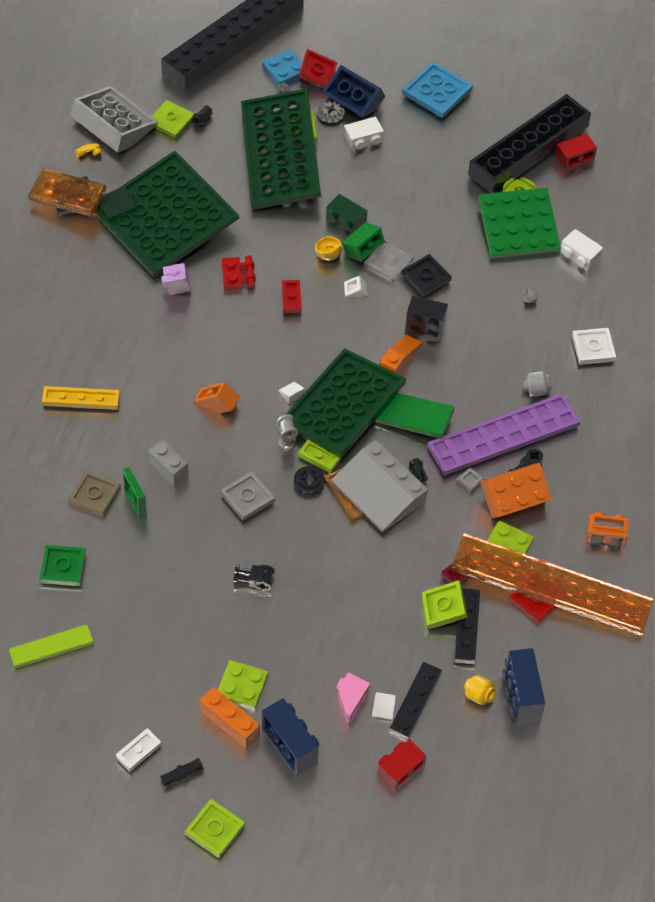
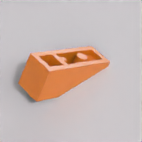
[379,334,422,375]

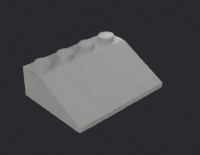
[71,86,158,153]
[331,440,428,532]

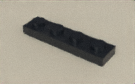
[454,588,480,665]
[389,662,442,740]

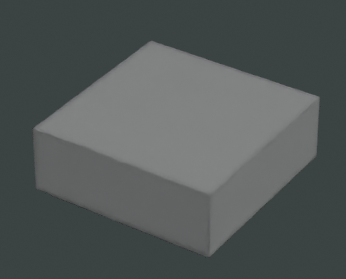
[457,468,484,494]

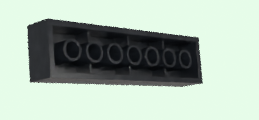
[468,94,591,193]

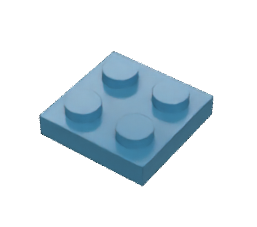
[262,49,302,86]

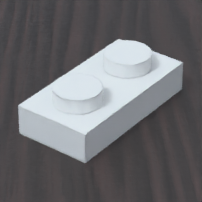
[116,728,162,772]

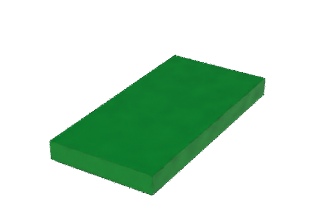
[373,393,454,439]

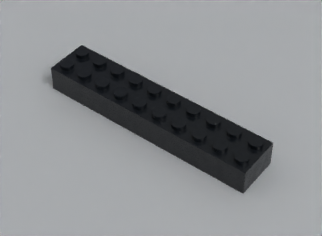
[161,0,304,90]

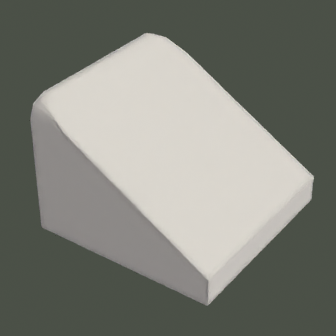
[344,276,367,298]
[279,382,305,404]
[372,692,396,720]

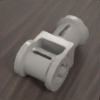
[277,414,298,450]

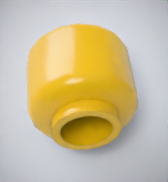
[464,675,496,705]

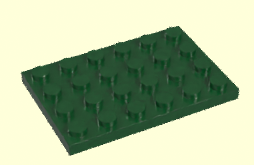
[286,348,406,458]

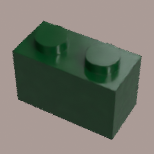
[326,194,368,233]

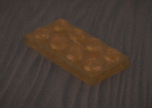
[28,168,107,217]

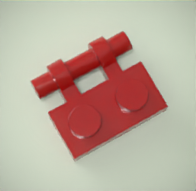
[221,255,256,291]

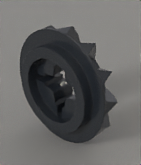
[294,466,325,494]

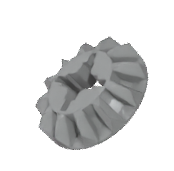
[317,101,344,123]

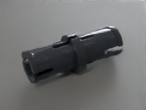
[160,758,204,788]

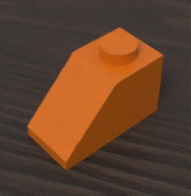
[194,382,240,413]

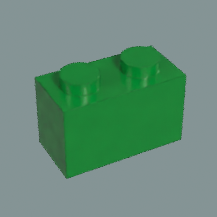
[342,222,385,262]

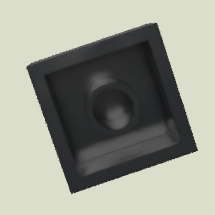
[404,295,448,343]

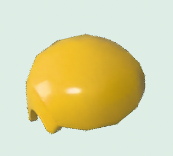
[315,236,342,261]

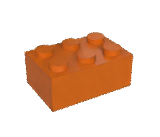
[480,463,552,518]

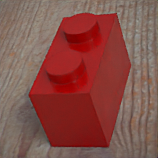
[555,133,597,170]
[377,738,427,790]

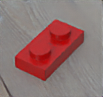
[282,280,302,313]

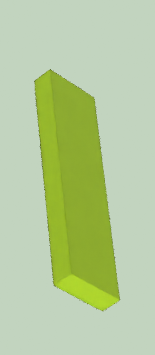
[9,624,94,669]

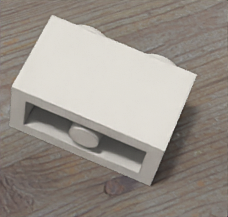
[344,117,384,151]
[560,229,603,271]

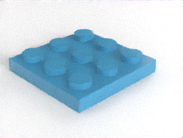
[402,62,473,118]

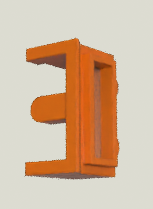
[586,512,629,547]

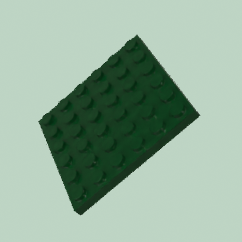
[90,151,239,277]

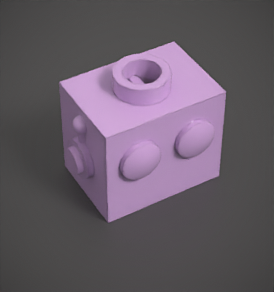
[161,263,191,295]

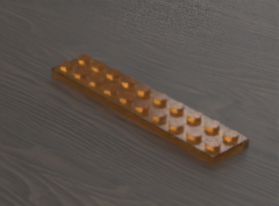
[451,533,653,636]

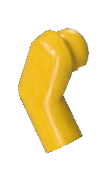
[75,143,102,158]

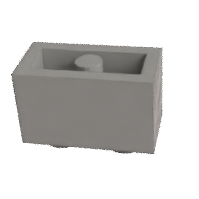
[148,440,189,487]

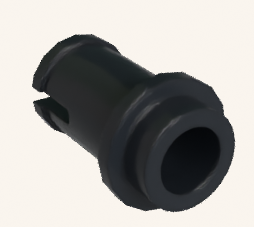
[192,105,213,126]
[409,458,428,483]

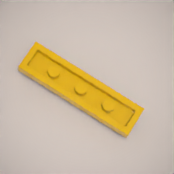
[42,386,120,410]

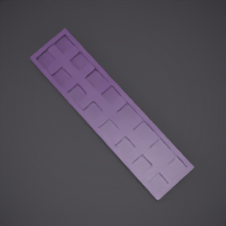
[427,393,580,476]

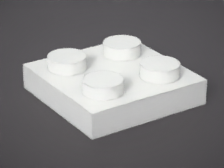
[572,328,616,365]

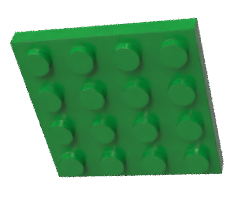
[478,188,561,259]

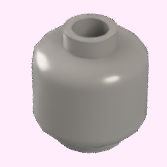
[523,371,552,397]

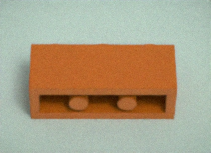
[199,686,260,749]

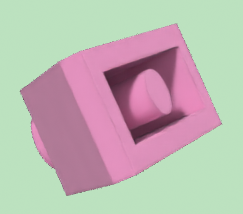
[336,672,370,725]

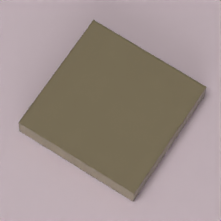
[68,471,121,518]

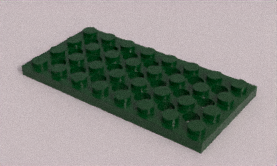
[241,88,322,210]

